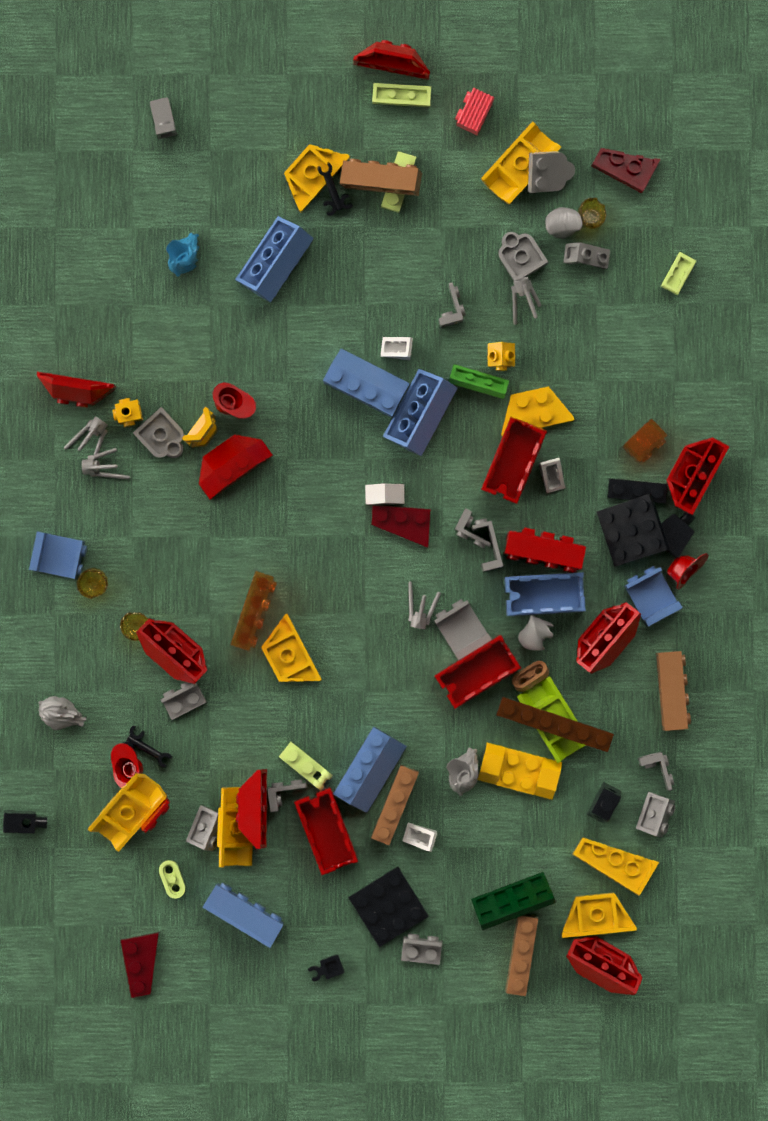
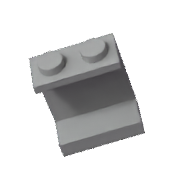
[471,518,503,572]
[434,599,492,660]

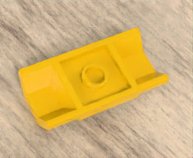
[481,121,561,205]
[182,407,218,448]
[477,742,562,800]
[88,773,167,852]
[217,787,253,867]

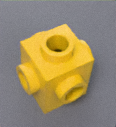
[487,342,515,371]
[112,398,143,427]

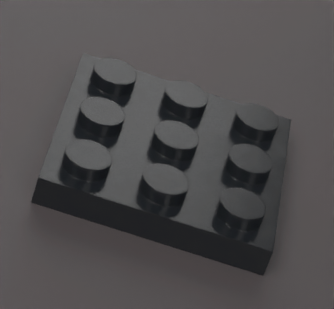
[597,494,669,567]
[348,866,429,947]

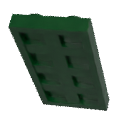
[471,872,556,931]

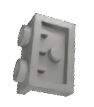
[160,682,207,720]
[636,792,675,837]
[186,805,218,852]
[401,934,443,965]

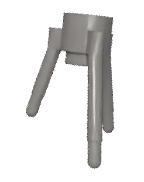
[511,277,541,325]
[64,416,108,455]
[82,448,130,479]
[408,581,441,629]

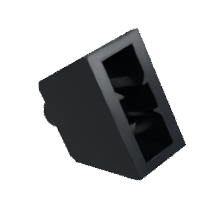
[661,512,695,559]
[587,782,621,824]
[3,810,47,833]

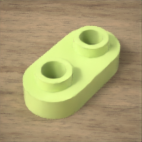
[159,860,186,899]

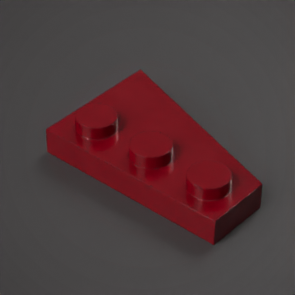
[591,148,661,194]
[371,505,431,548]
[120,932,159,998]

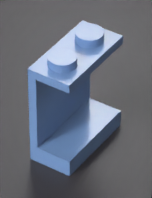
[29,532,87,579]
[624,566,682,627]

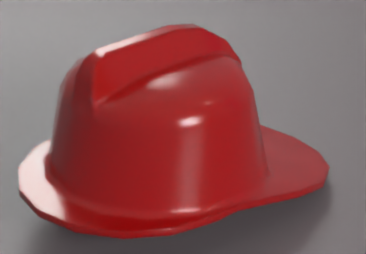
[212,382,256,419]
[667,553,709,590]
[111,743,143,788]

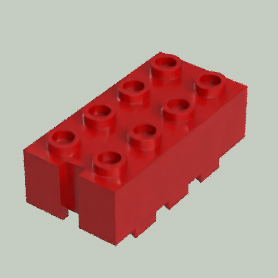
[481,416,547,504]
[503,527,586,573]
[434,635,521,709]
[294,787,359,875]

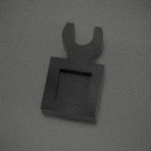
[308,954,345,981]

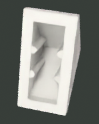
[381,337,413,360]
[539,458,565,493]
[365,484,405,505]
[402,823,437,852]

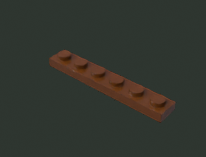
[496,697,614,752]

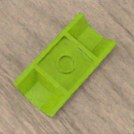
[517,676,586,763]

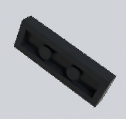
[607,478,668,504]

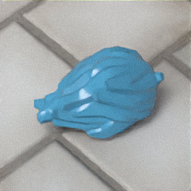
[166,233,199,277]

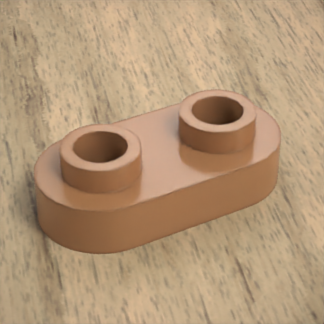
[512,661,549,692]

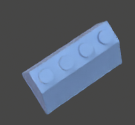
[235,216,314,302]
[323,349,410,418]
[383,369,457,456]
[333,726,407,813]
[203,882,284,948]

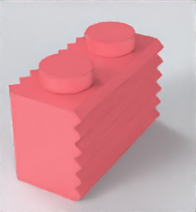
[455,88,495,136]

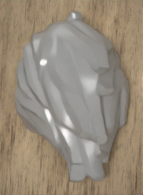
[38,696,86,730]
[446,748,479,796]

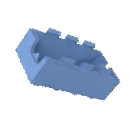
[504,572,586,616]

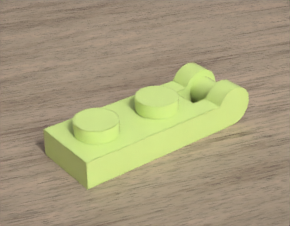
[279,742,333,791]

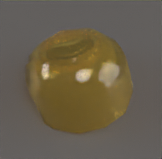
[577,197,607,229]
[77,568,108,599]
[120,612,148,641]

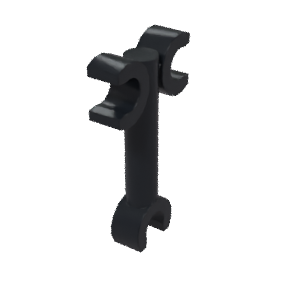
[317,162,353,216]
[123,725,172,768]

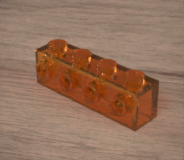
[230,571,277,651]

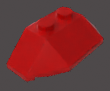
[353,40,430,80]
[37,371,116,408]
[199,434,273,500]
[666,437,730,515]
[576,602,641,674]
[136,619,207,684]
[236,769,267,849]
[566,936,643,995]

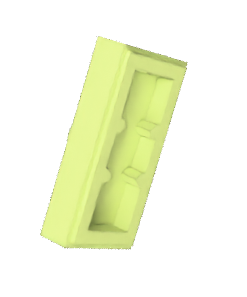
[661,252,696,295]

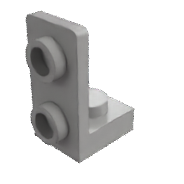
[150,97,177,139]
[563,242,610,269]
[438,282,466,328]
[454,508,491,548]
[638,752,674,791]
[268,779,307,812]

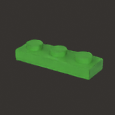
[448,364,509,399]

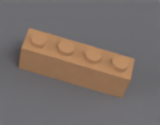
[340,159,422,196]
[656,651,691,731]
[371,764,419,845]
[505,914,538,996]

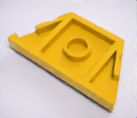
[284,144,350,213]
[501,386,575,437]
[261,613,322,682]
[561,893,637,938]

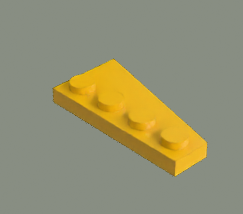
[572,838,659,896]

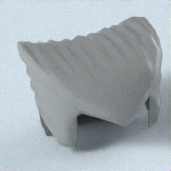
[545,207,583,239]
[518,615,554,651]

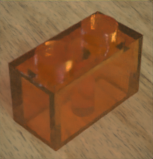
[622,418,667,463]

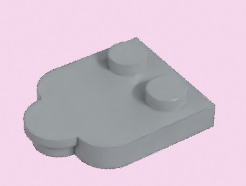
[528,151,575,193]
[499,232,548,281]
[133,407,184,458]

